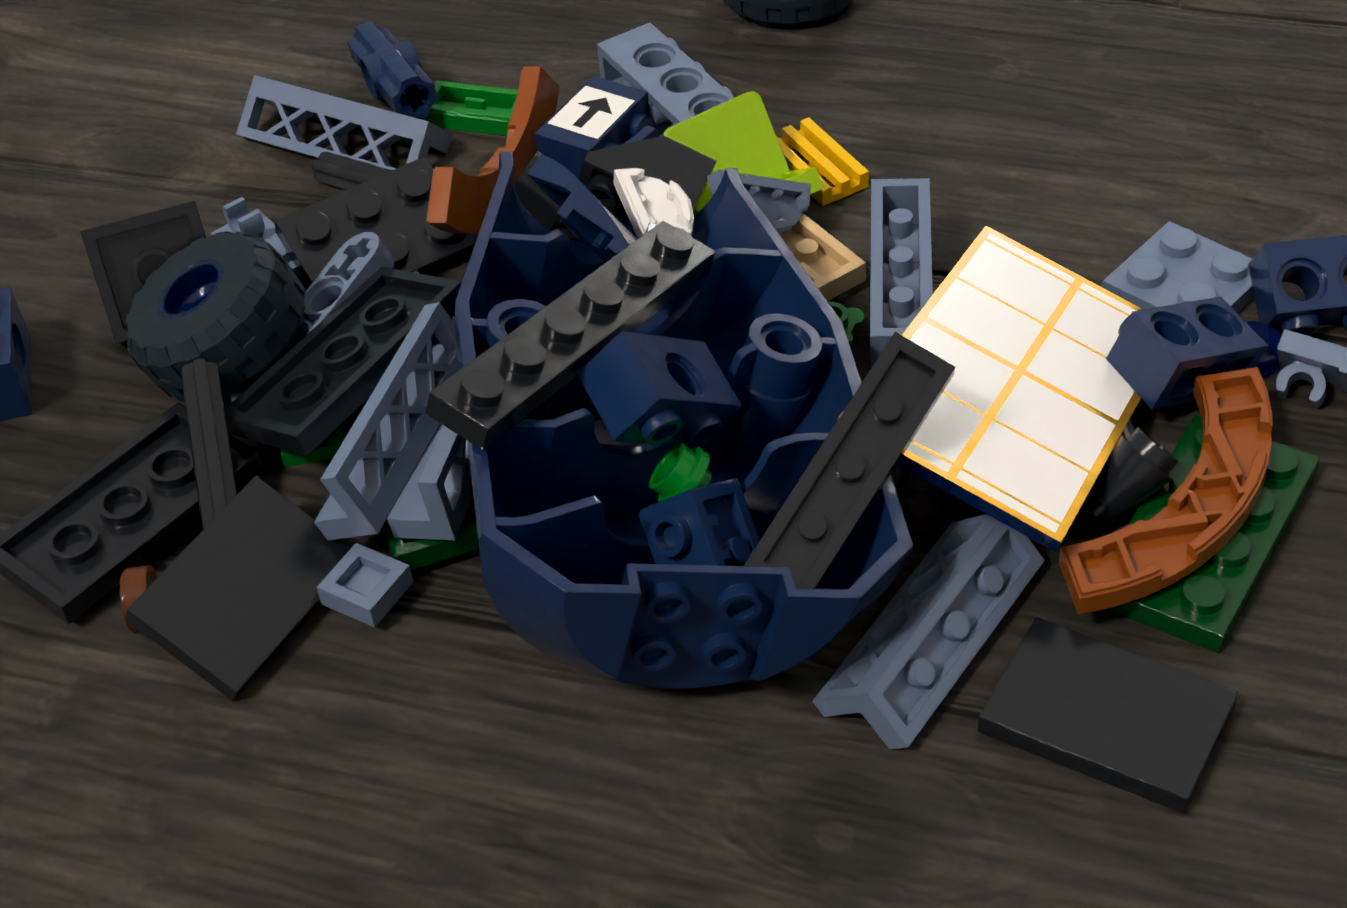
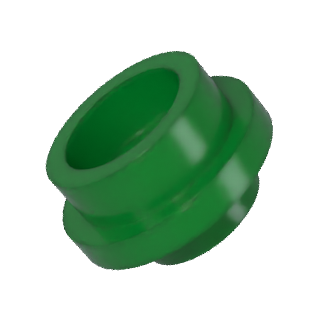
[649,443,712,502]

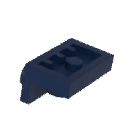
[639,478,760,566]

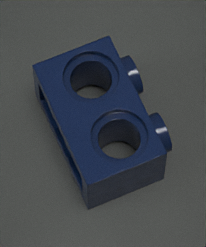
[1248,235,1347,335]
[1106,296,1269,410]

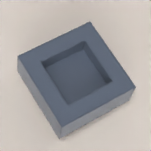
[316,543,413,628]

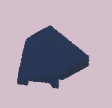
[527,154,637,263]

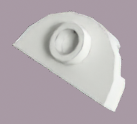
[613,168,694,239]

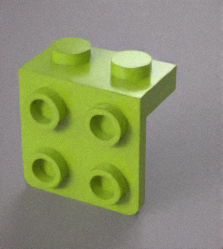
[664,91,824,216]

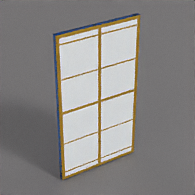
[836,226,1142,552]

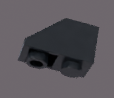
[578,135,717,219]

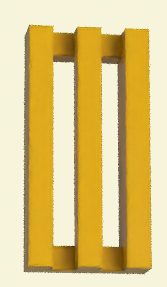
[776,117,869,206]

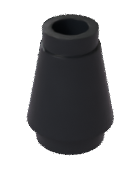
[1083,427,1179,527]

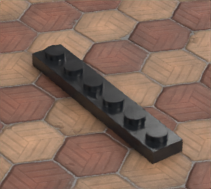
[425,221,715,450]

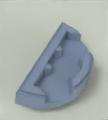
[707,170,811,235]

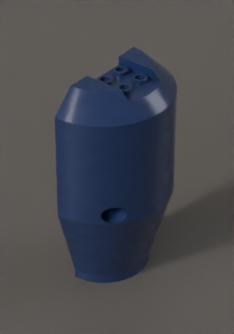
[454,151,913,689]

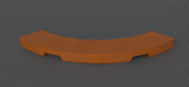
[426,66,560,234]
[1059,367,1273,615]

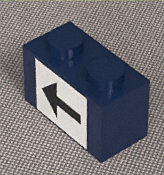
[535,76,653,178]

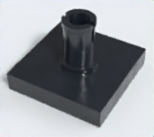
[80,200,206,344]

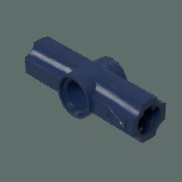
[347,21,438,119]

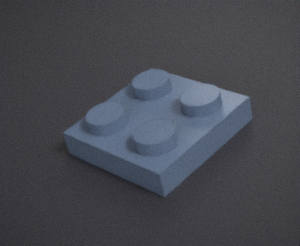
[1102,221,1255,314]

